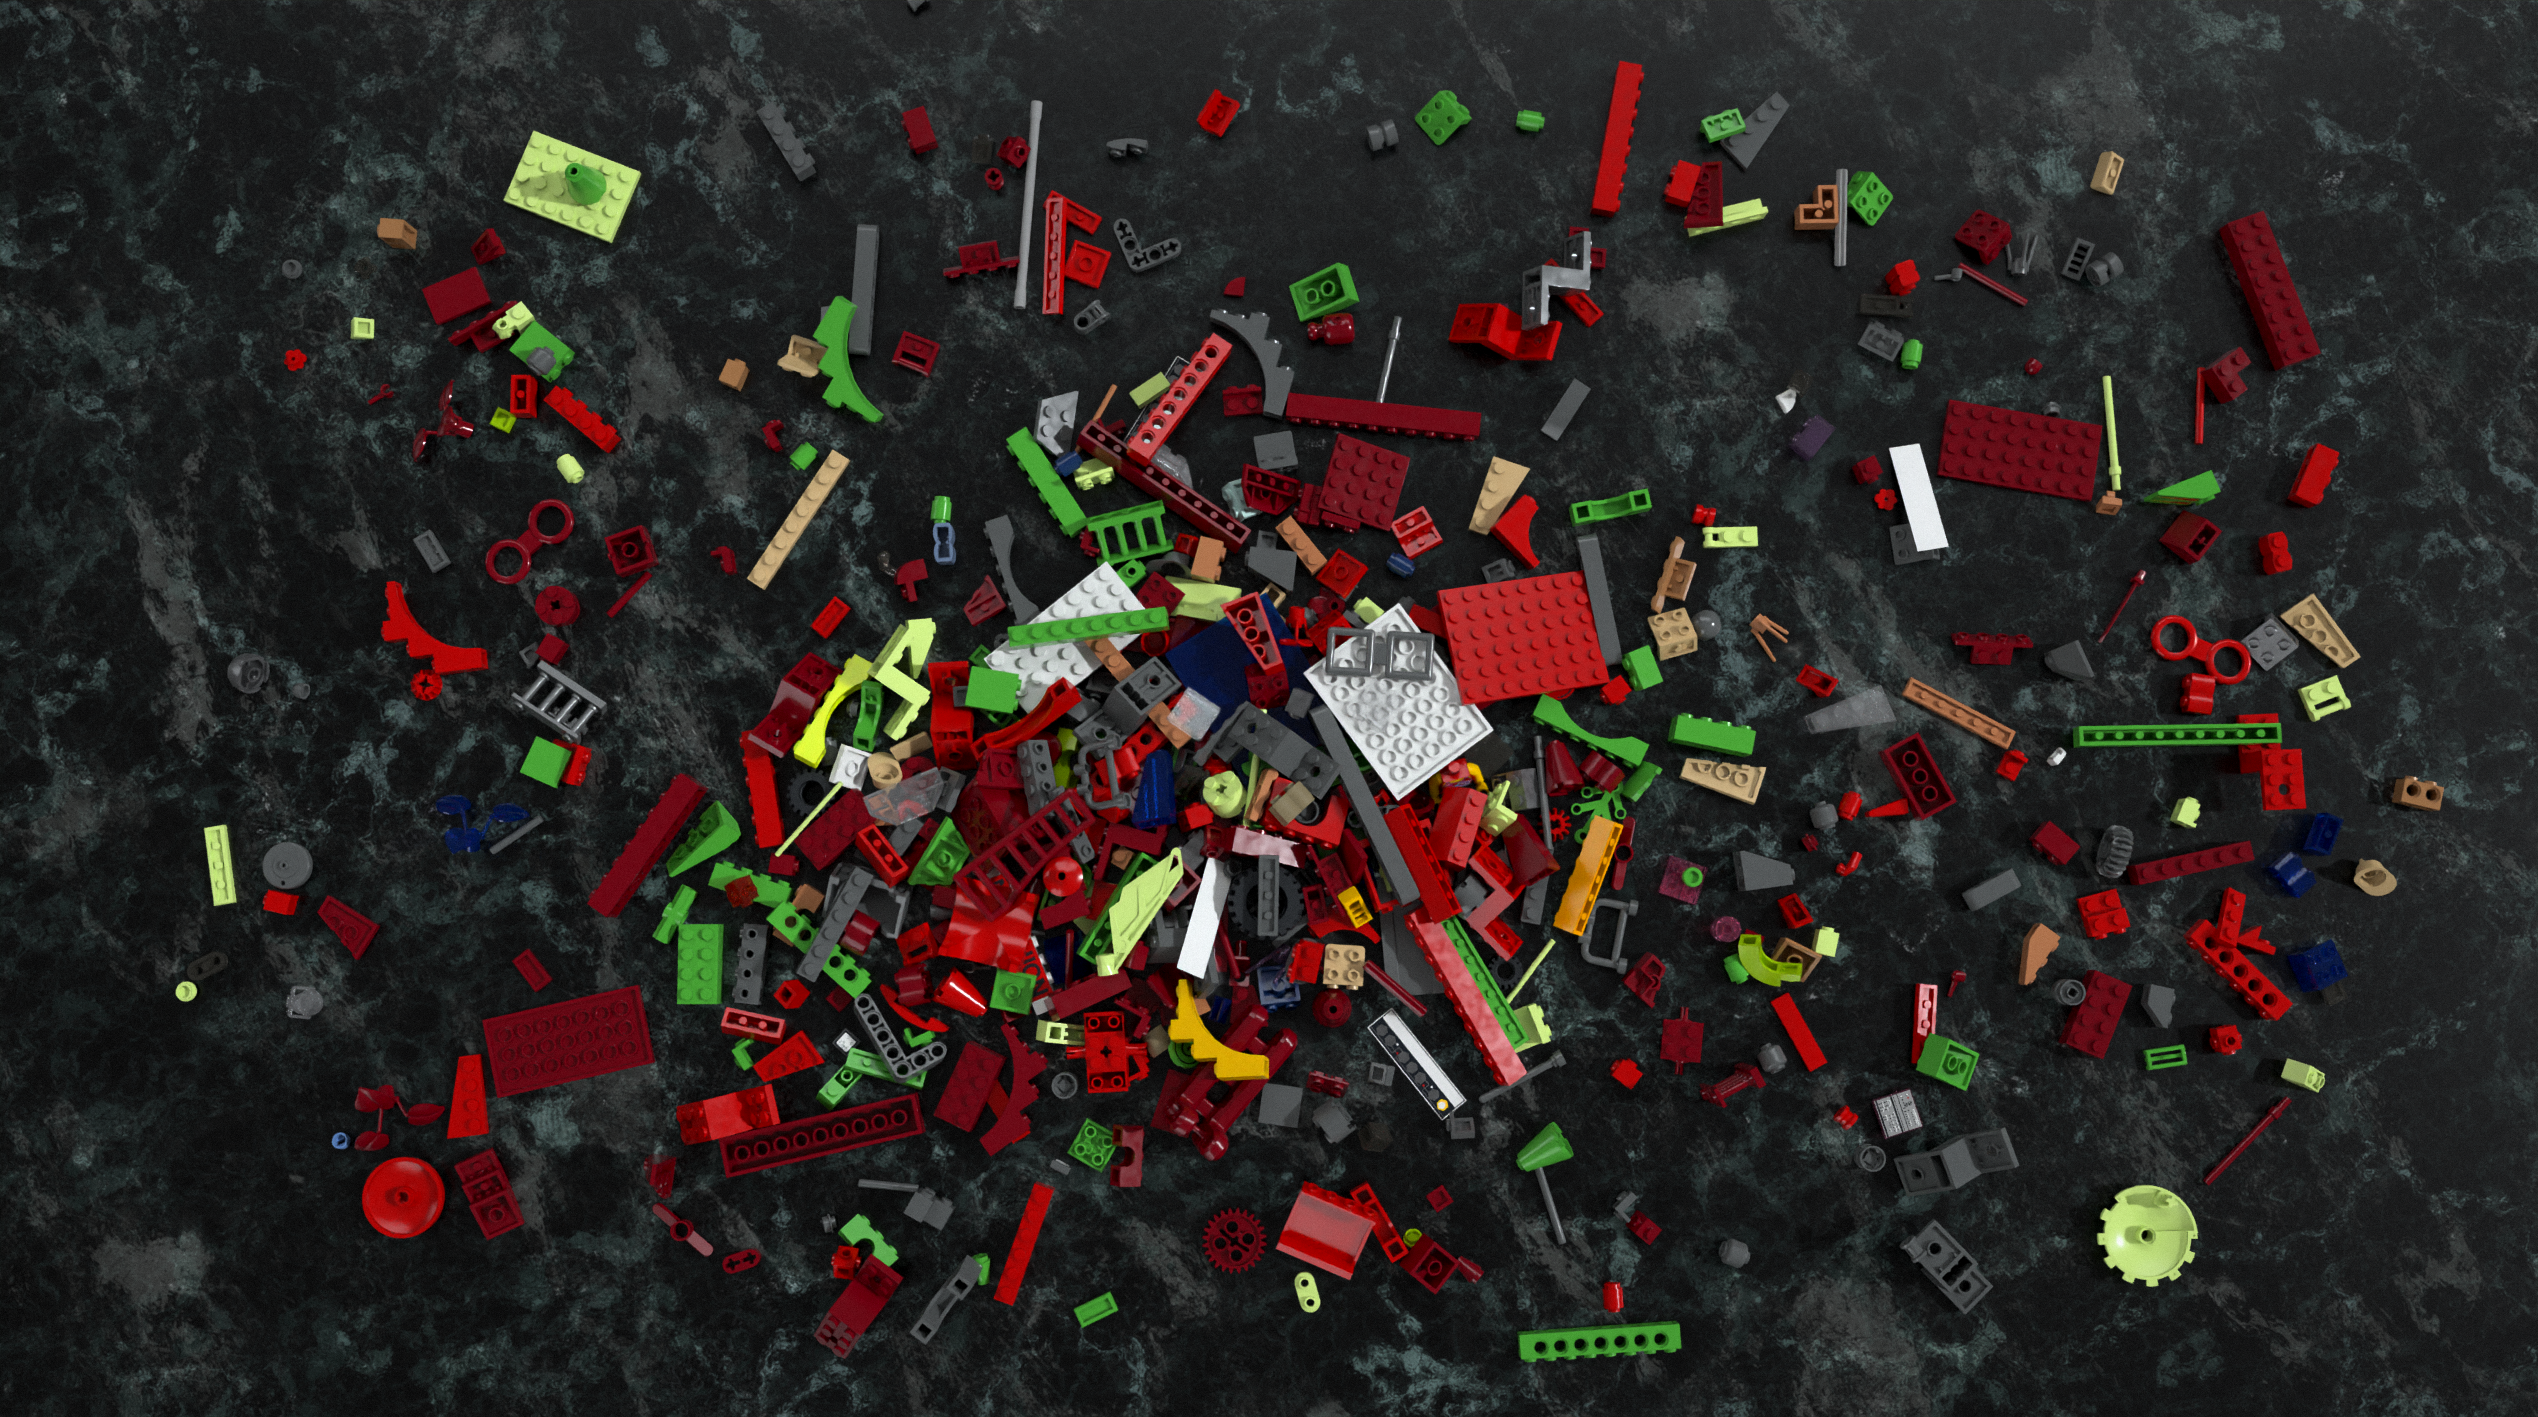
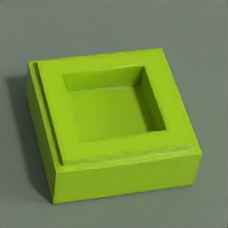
[490,407,517,433]

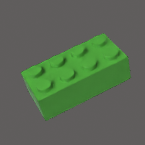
[1667,713,1756,757]
[677,924,724,1004]

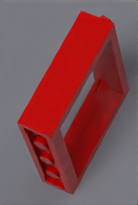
[1358,818,1453,914]

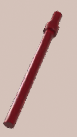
[2203,1096,2292,1186]

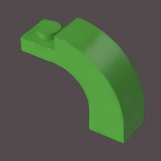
[853,680,884,752]

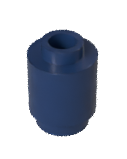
[1053,450,1083,477]
[1385,552,1416,579]

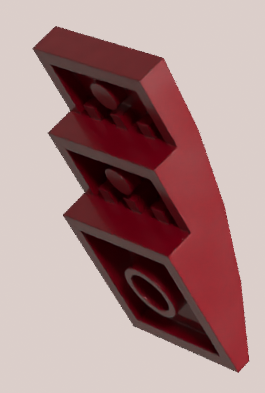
[454,1147,525,1240]

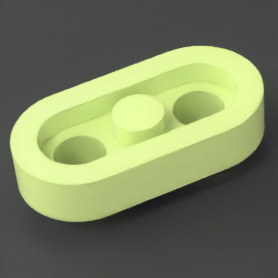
[1295,1271,1320,1312]

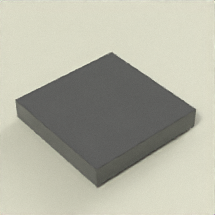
[1258,1083,1303,1128]

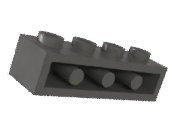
[756,101,816,182]
[1017,740,1058,821]
[732,923,772,1005]

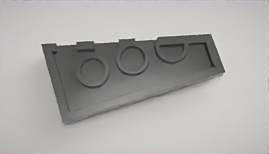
[1720,92,1790,171]

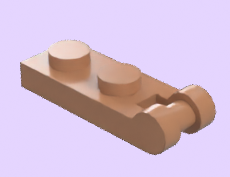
[1244,768,1278,822]

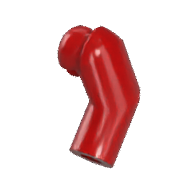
[1835,852,1862,876]

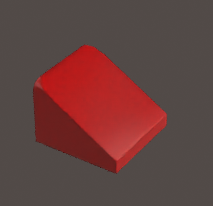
[1173,533,1200,558]

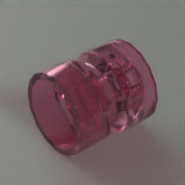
[1710,916,1741,942]

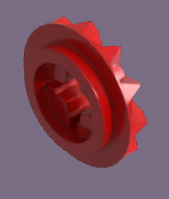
[410,669,443,701]

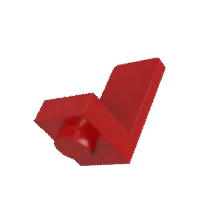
[1128,1049,1150,1087]

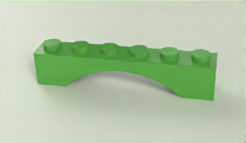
[1531,694,1649,768]

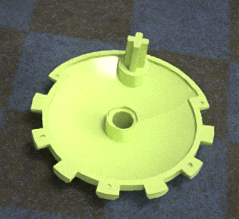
[2097,1185,2198,1287]

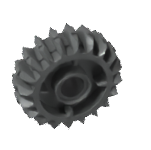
[2095,825,2134,878]

